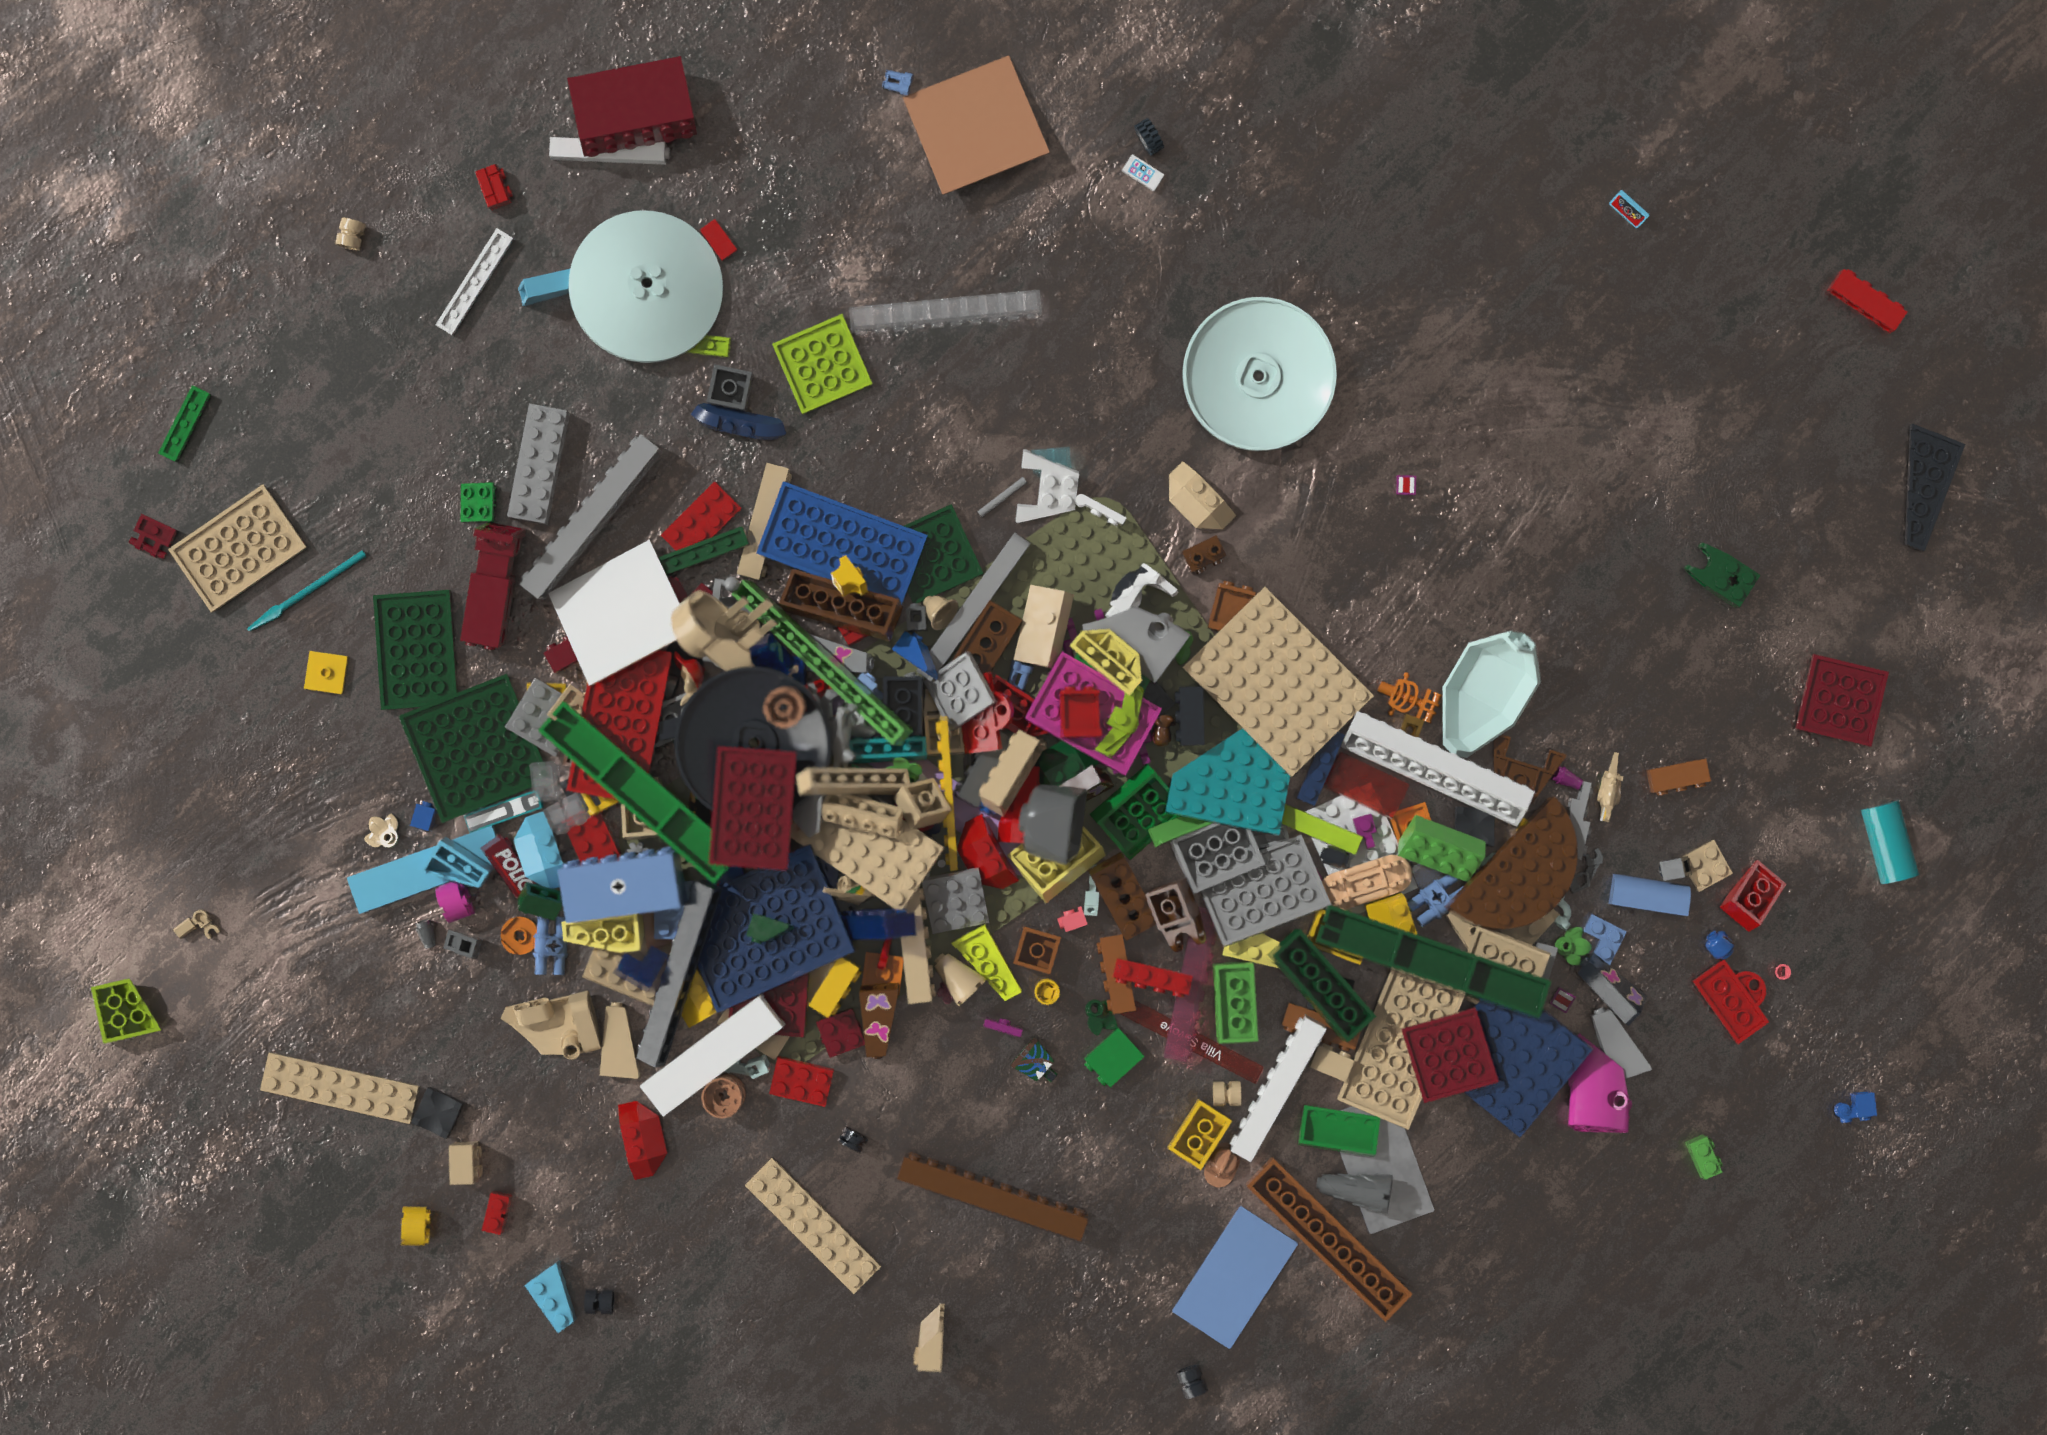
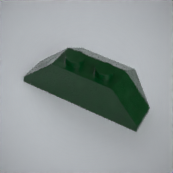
[1034,741,1100,786]

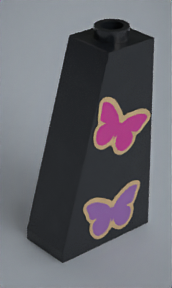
[1578,952,1647,1026]

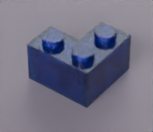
[612,945,668,991]

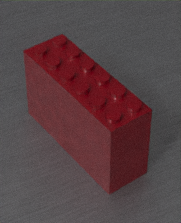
[567,56,697,157]

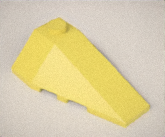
[562,913,644,953]

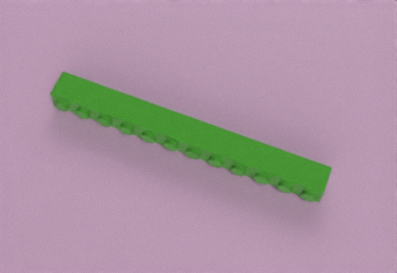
[732,580,913,745]

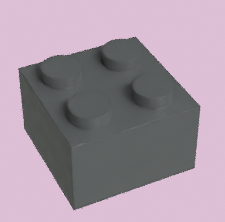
[706,364,754,411]

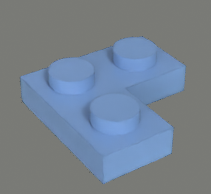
[1583,914,1626,965]

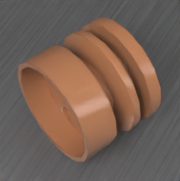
[701,1073,746,1118]

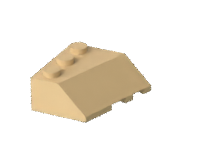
[914,1304,944,1371]

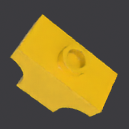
[831,555,868,597]

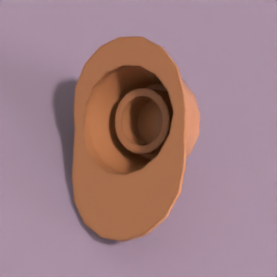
[1204,1142,1241,1188]

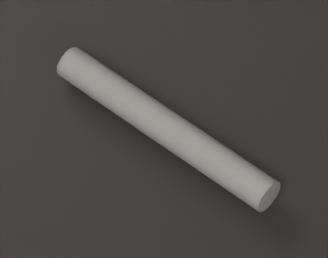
[977,477,1027,517]

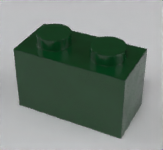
[518,882,563,921]

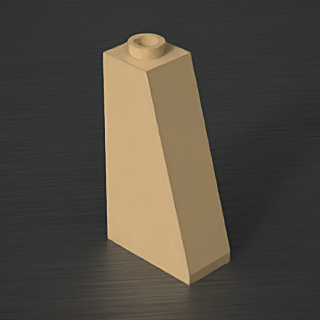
[600,1002,641,1079]

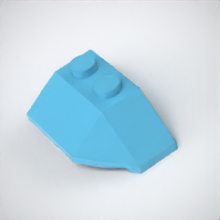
[513,811,563,889]

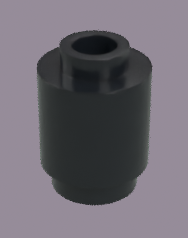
[1320,845,1350,868]

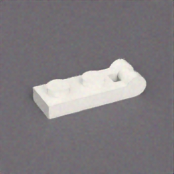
[1075,494,1126,527]

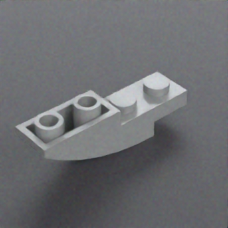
[1567,781,1593,860]

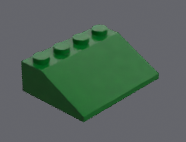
[1089,764,1180,860]

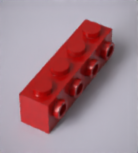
[1113,958,1193,998]

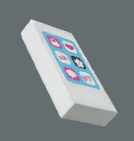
[1122,154,1164,192]

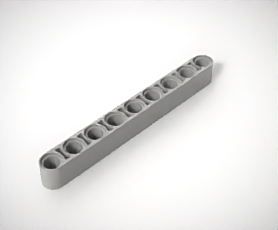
[916,532,1031,679]

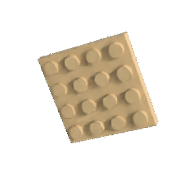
[1464,926,1551,1004]
[582,933,672,1006]

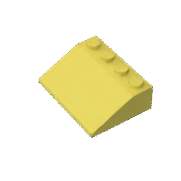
[1007,826,1106,903]

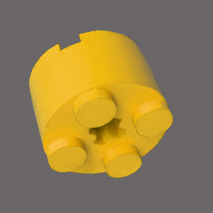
[401,1206,431,1246]

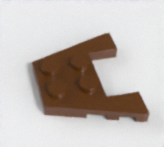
[1493,735,1566,804]

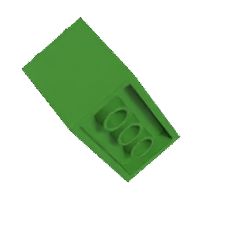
[1212,961,1258,1043]

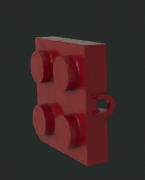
[816,1008,865,1058]

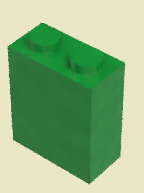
[1084,1027,1144,1087]

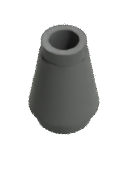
[415,919,436,949]

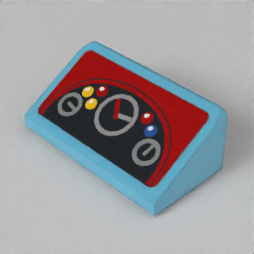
[1609,190,1650,228]

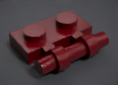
[129,514,178,560]

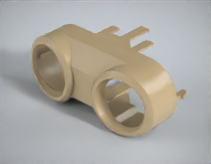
[671,591,799,676]

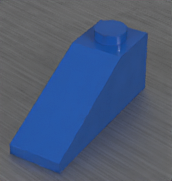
[892,631,938,680]

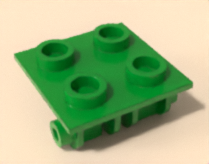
[460,482,496,522]

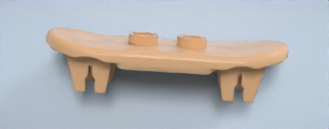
[1322,855,1413,910]

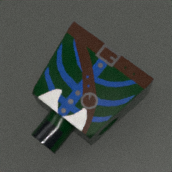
[1010,1036,1058,1083]

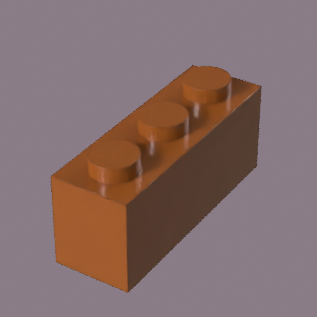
[1646,759,1711,796]

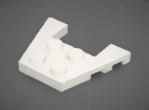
[1016,449,1079,523]

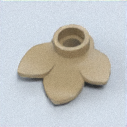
[364,814,399,848]

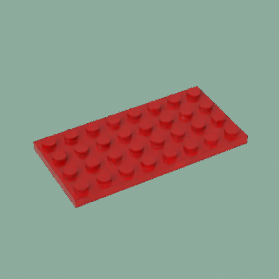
[567,650,673,800]

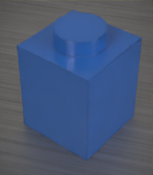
[410,801,437,831]

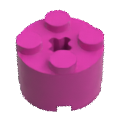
[435,880,475,923]

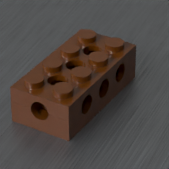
[951,600,1022,673]
[1088,852,1156,941]

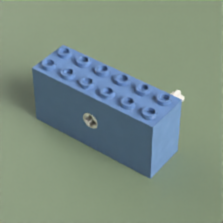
[558,846,687,923]

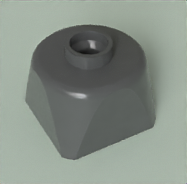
[1019,785,1087,865]

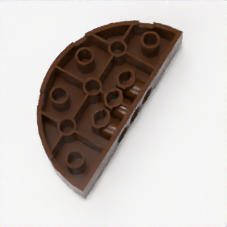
[1444,796,1578,929]

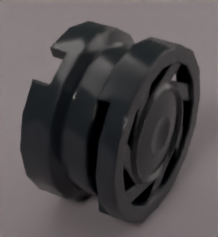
[838,1126,868,1153]

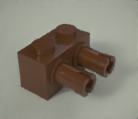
[1181,535,1227,575]

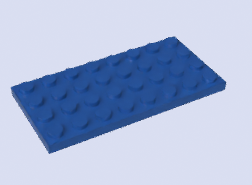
[756,481,927,604]

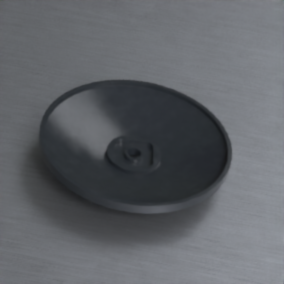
[674,666,831,812]

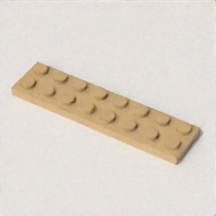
[260,1052,420,1124]
[745,1157,881,1294]

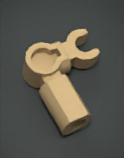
[173,909,220,939]

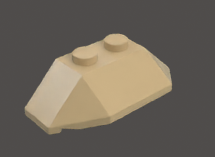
[1169,462,1236,529]

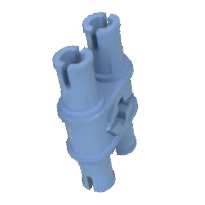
[1407,875,1463,928]
[533,916,568,975]

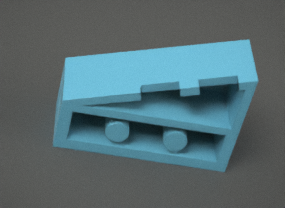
[420,837,494,888]
[524,1261,577,1333]

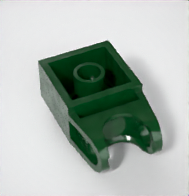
[1684,542,1761,608]

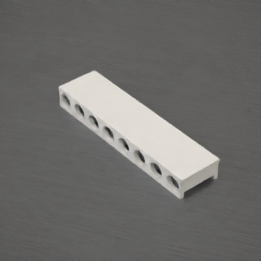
[640,994,785,1116]

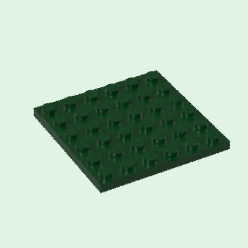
[398,674,550,823]

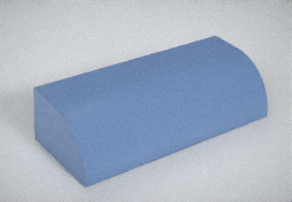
[1609,874,1691,916]

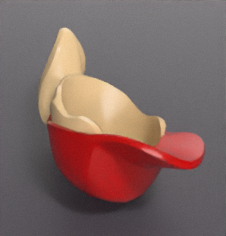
[674,651,705,706]

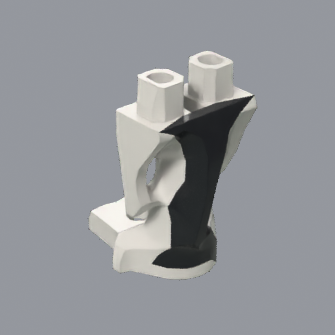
[1105,563,1179,617]

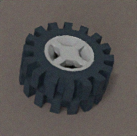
[1134,118,1164,156]

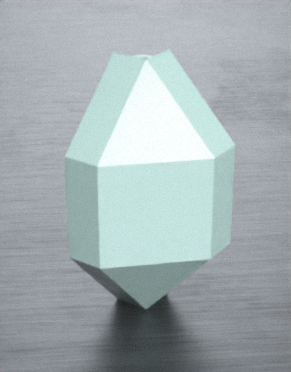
[1443,631,1541,758]

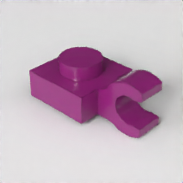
[1352,814,1377,849]

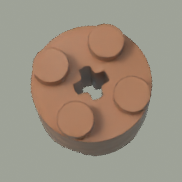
[764,686,806,728]

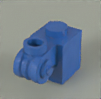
[1834,1091,1877,1123]

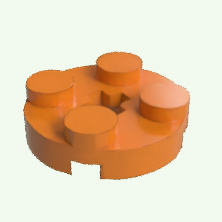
[501,916,537,955]

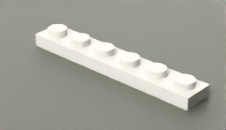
[436,228,514,336]

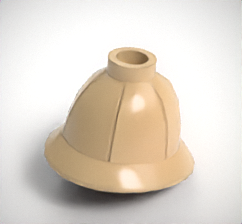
[923,596,958,630]

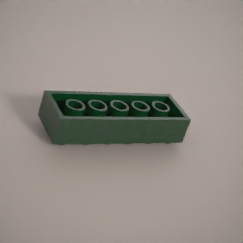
[1267,929,1376,1042]

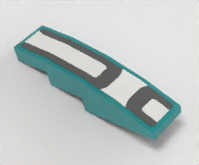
[464,790,544,834]

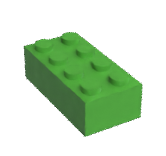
[1398,815,1486,882]

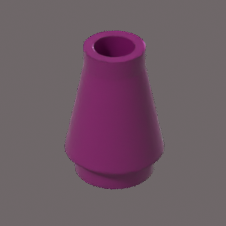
[1552,766,1583,790]

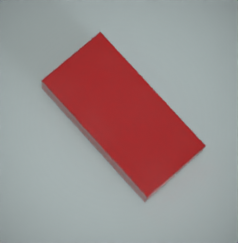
[700,219,738,262]

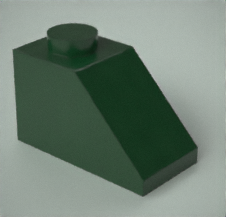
[746,913,794,944]

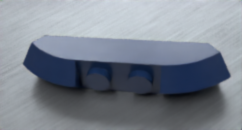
[691,403,786,440]

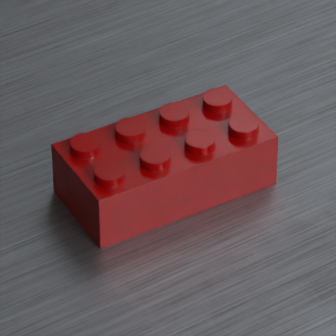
[563,812,623,862]

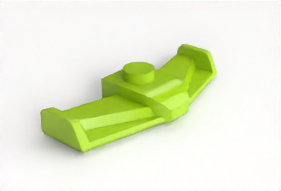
[1094,685,1144,758]

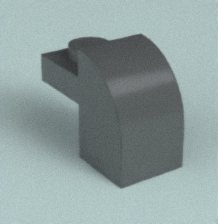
[443,930,483,959]

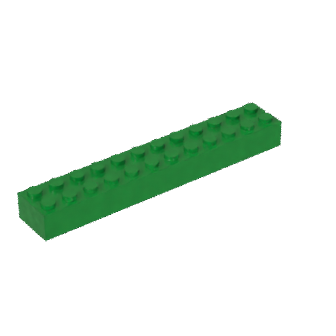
[538,701,731,884]

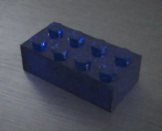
[841,909,917,939]

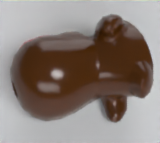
[1152,715,1176,746]

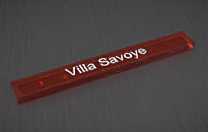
[1119,1000,1264,1084]

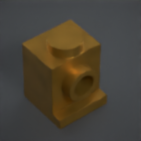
[1399,714,1424,737]

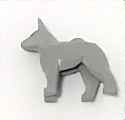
[807,683,857,768]

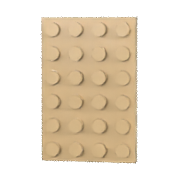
[168,484,307,613]

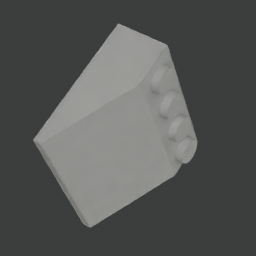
[1170,823,1265,894]

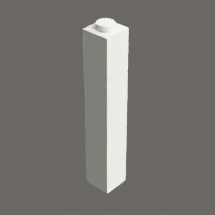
[549,137,670,164]

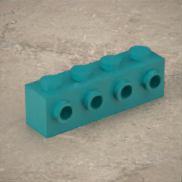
[849,735,927,764]

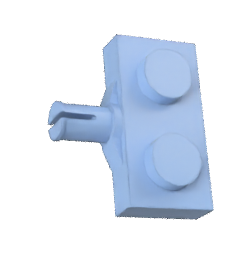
[856,672,883,701]

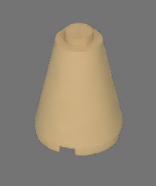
[934,953,987,1006]

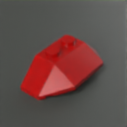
[993,675,1048,737]
[957,813,1019,889]
[618,1101,667,1180]

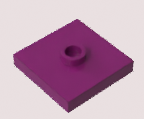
[984,1017,1023,1037]

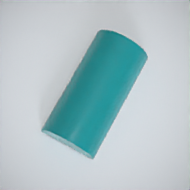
[1861,800,1919,884]

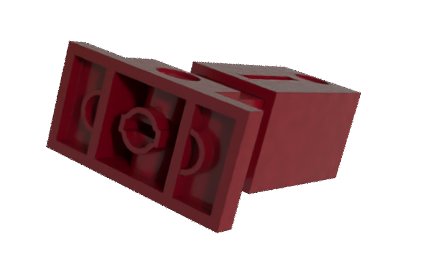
[460,522,527,650]

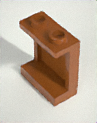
[1207,581,1257,631]

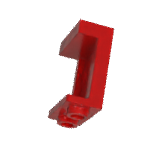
[1059,686,1102,738]

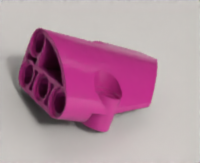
[1568,1034,1632,1133]

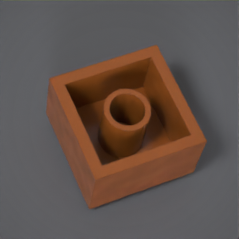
[1013,926,1061,974]

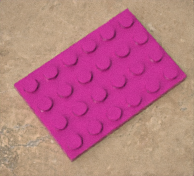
[1024,651,1162,776]

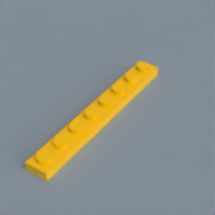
[936,716,958,871]

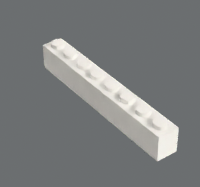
[1229,1014,1326,1162]

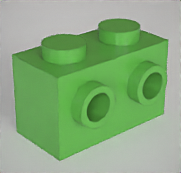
[1685,1134,1723,1180]

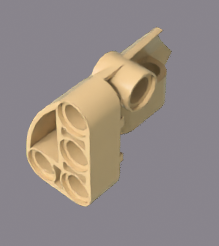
[501,990,602,1060]

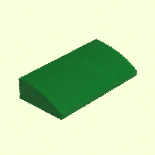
[1298,1105,1380,1157]

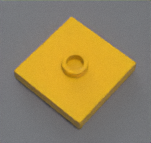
[304,651,349,694]

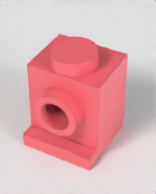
[1057,906,1088,932]

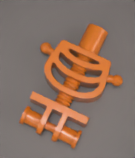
[1377,672,1443,724]

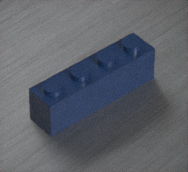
[1296,732,1345,806]

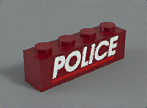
[480,835,539,901]

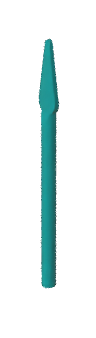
[247,550,367,631]

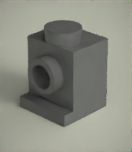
[906,603,928,632]

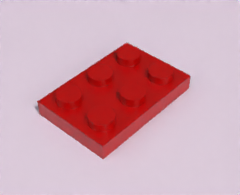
[769,1056,834,1107]

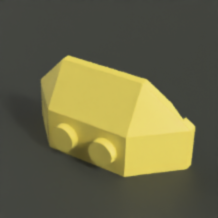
[1070,629,1142,696]

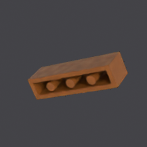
[1097,934,1136,1014]
[1280,1002,1362,1052]

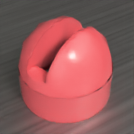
[1775,964,1791,980]

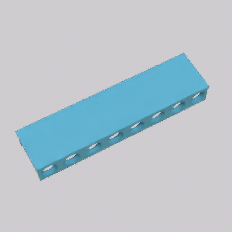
[347,826,496,914]

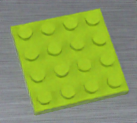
[772,314,873,415]

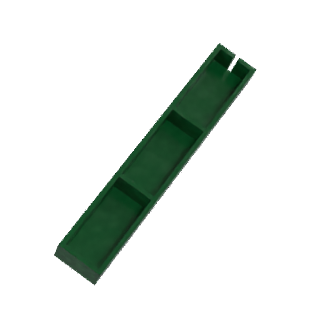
[1315,904,1551,1019]

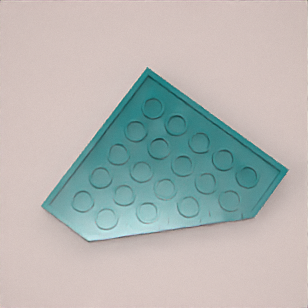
[1165,728,1290,836]

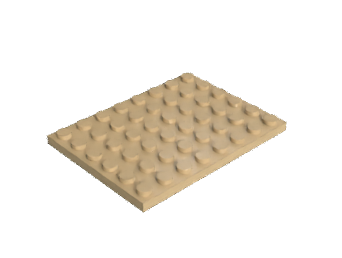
[1183,587,1374,777]

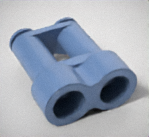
[882,70,913,96]
[1007,660,1034,692]

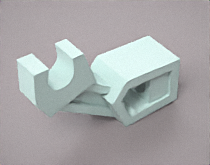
[1084,865,1099,916]
[725,1055,772,1079]

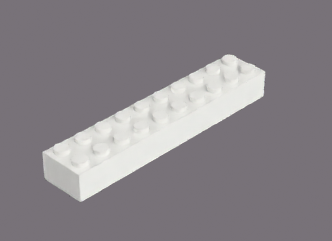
[1341,711,1535,827]

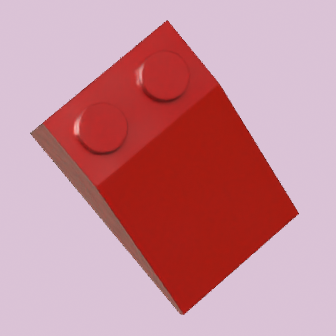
[1720,860,1786,932]

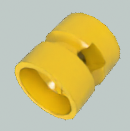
[1035,978,1060,1005]

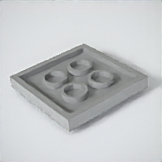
[924,651,997,731]
[505,678,562,757]
[922,868,989,934]

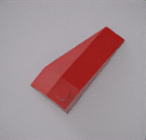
[998,766,1040,843]

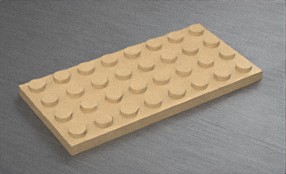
[790,795,945,913]
[1337,969,1465,1130]

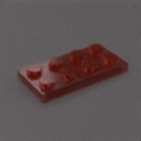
[1323,751,1410,820]

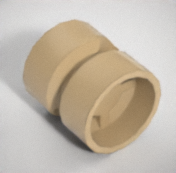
[335,218,366,251]
[1213,1081,1241,1107]

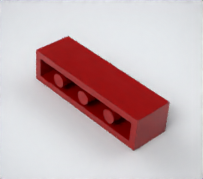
[1827,269,1907,333]

